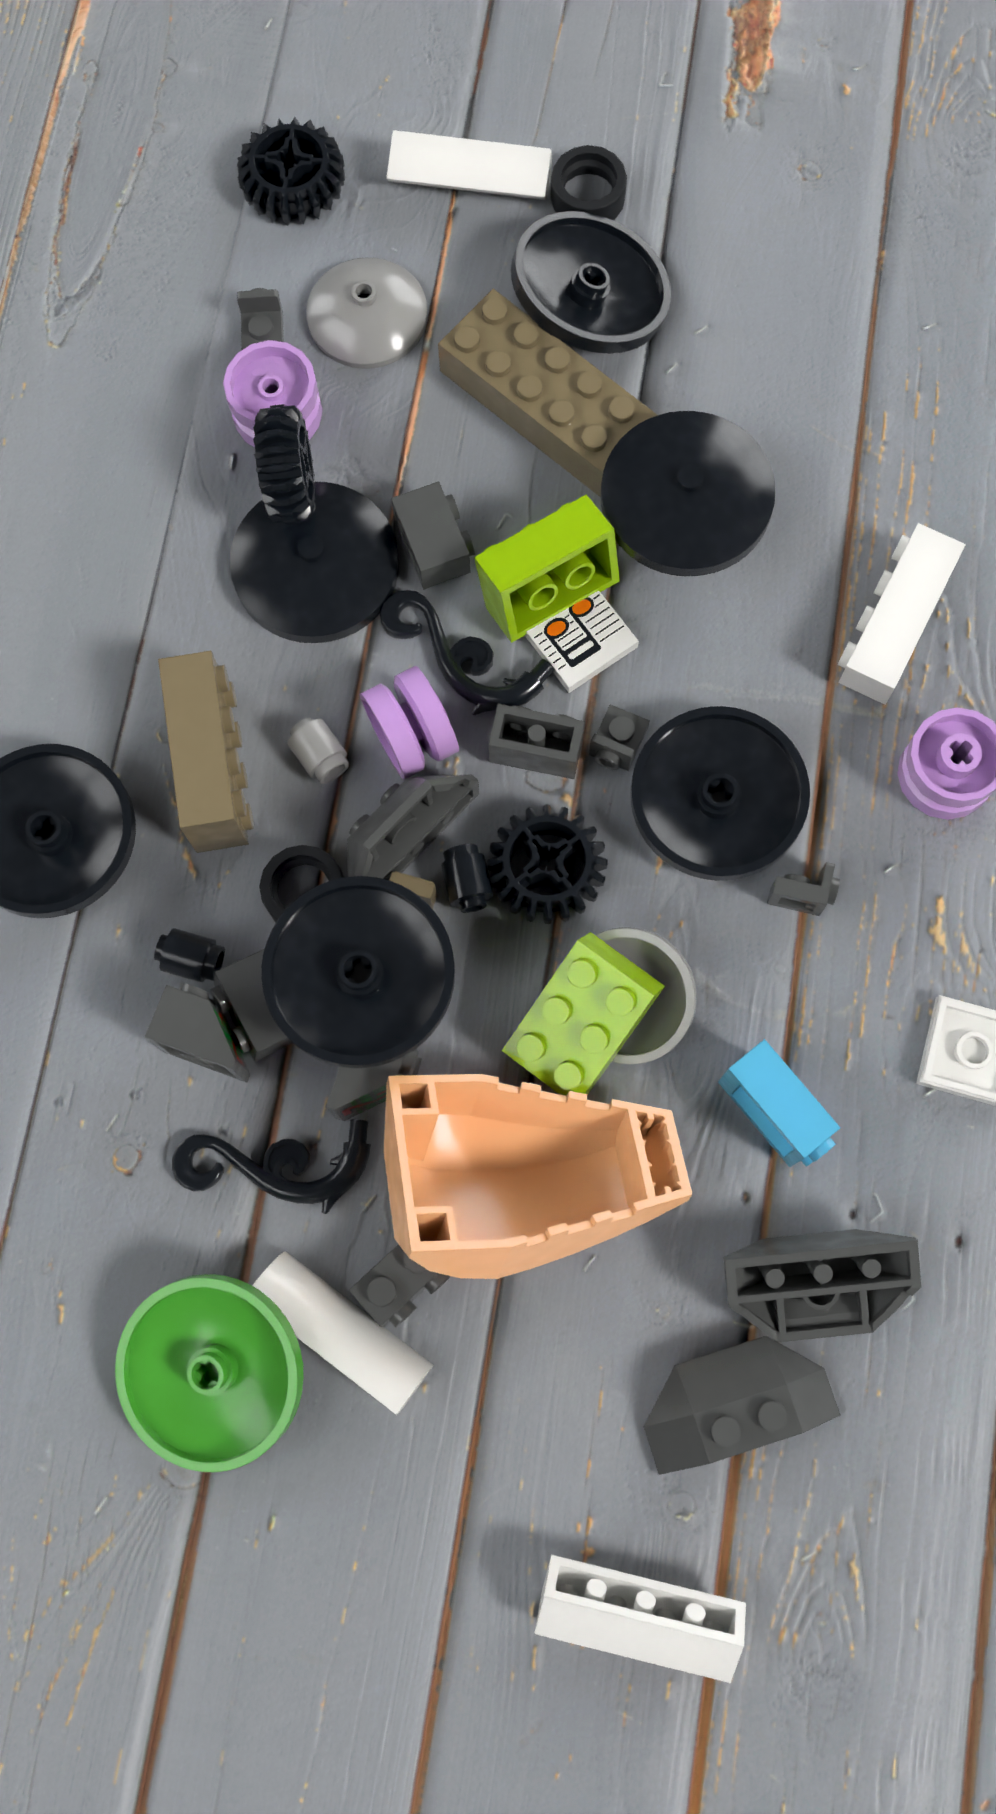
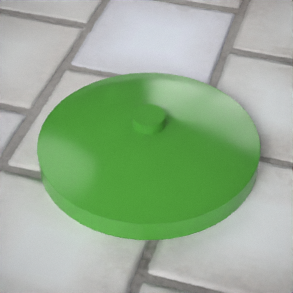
[115,1274,304,1472]

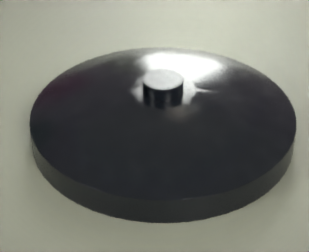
[511,211,671,354]
[601,411,776,576]
[230,482,399,643]
[630,706,810,881]
[0,744,136,918]
[261,876,455,1068]

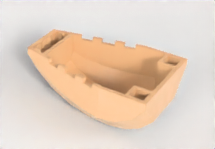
[384,1074,692,1279]

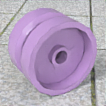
[223,340,323,447]
[359,666,459,779]
[897,707,996,820]

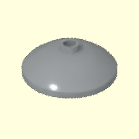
[306,257,427,369]
[596,927,697,1064]

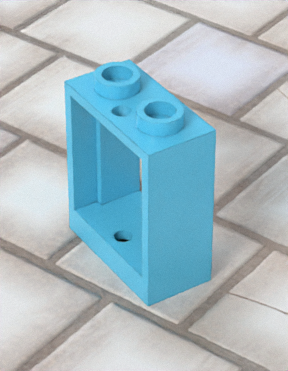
[718,1039,841,1167]

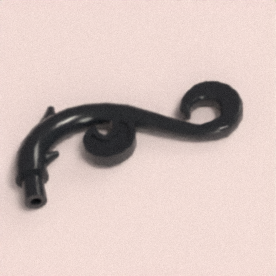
[380,590,554,715]
[172,1119,371,1214]

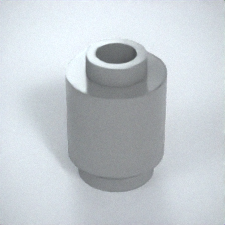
[287,717,349,784]

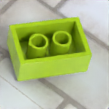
[474,494,620,643]
[501,932,665,1096]

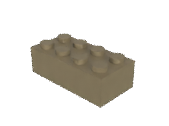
[158,650,254,853]

